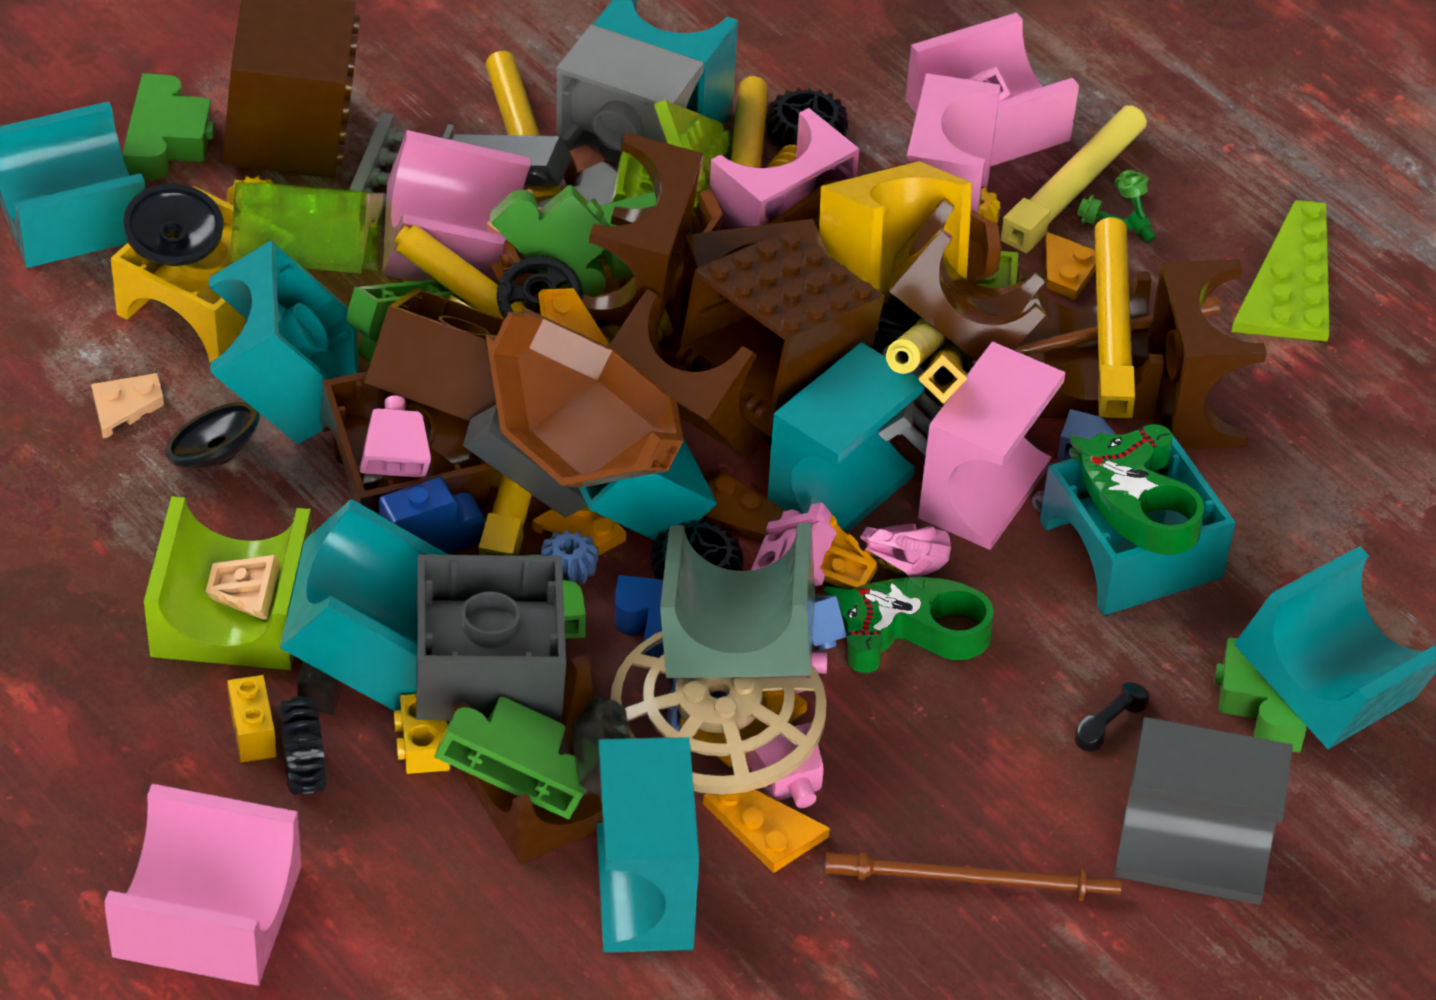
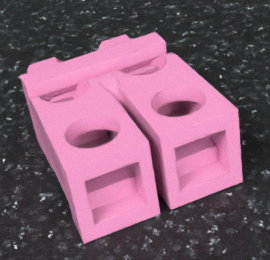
[752,502,837,586]

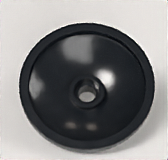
[123,184,223,266]
[165,402,260,468]

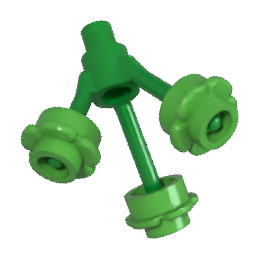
[1077,170,1156,243]

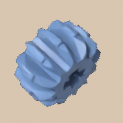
[540,529,598,584]

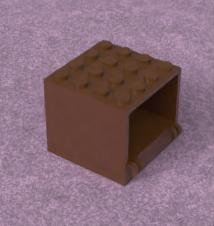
[222,0,360,178]
[676,229,885,437]

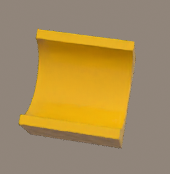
[819,161,972,331]
[110,186,298,363]

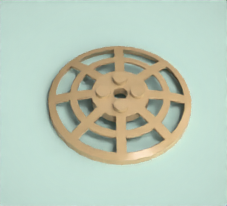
[610,631,827,794]

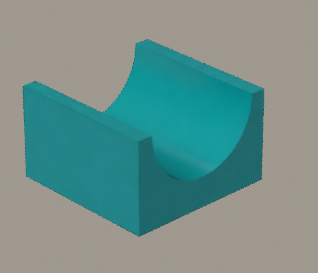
[593,0,738,126]
[0,101,146,268]
[209,240,359,444]
[767,342,925,534]
[1040,430,1236,616]
[280,499,448,711]
[1234,546,1436,749]
[596,737,699,952]

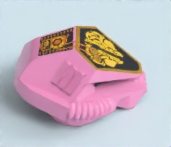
[860,523,951,578]

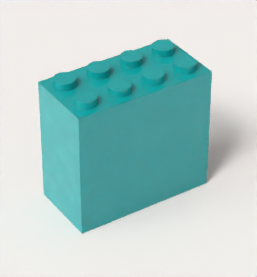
[579,436,717,541]

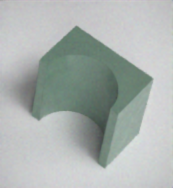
[660,523,815,678]

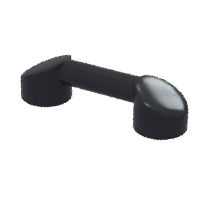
[1075,682,1149,751]

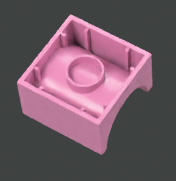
[905,13,1079,166]
[906,73,1001,213]
[709,108,859,230]
[383,130,530,284]
[918,342,1065,550]
[104,784,302,986]

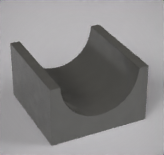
[416,555,566,721]
[1114,717,1293,905]

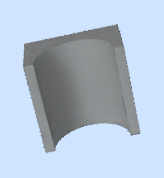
[556,24,704,169]

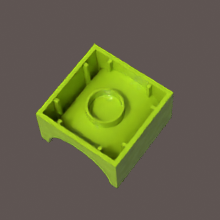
[144,496,312,670]

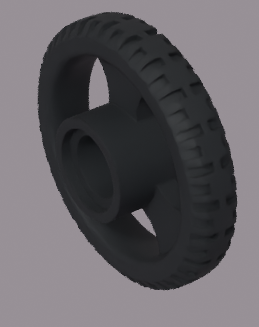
[497,256,583,319]

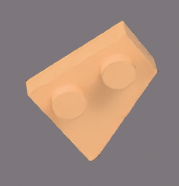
[91,373,164,438]
[205,555,281,619]

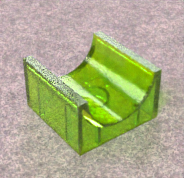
[230,182,384,273]

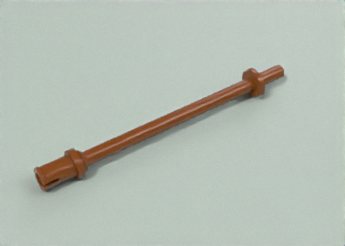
[969,295,1221,368]
[824,851,1122,901]

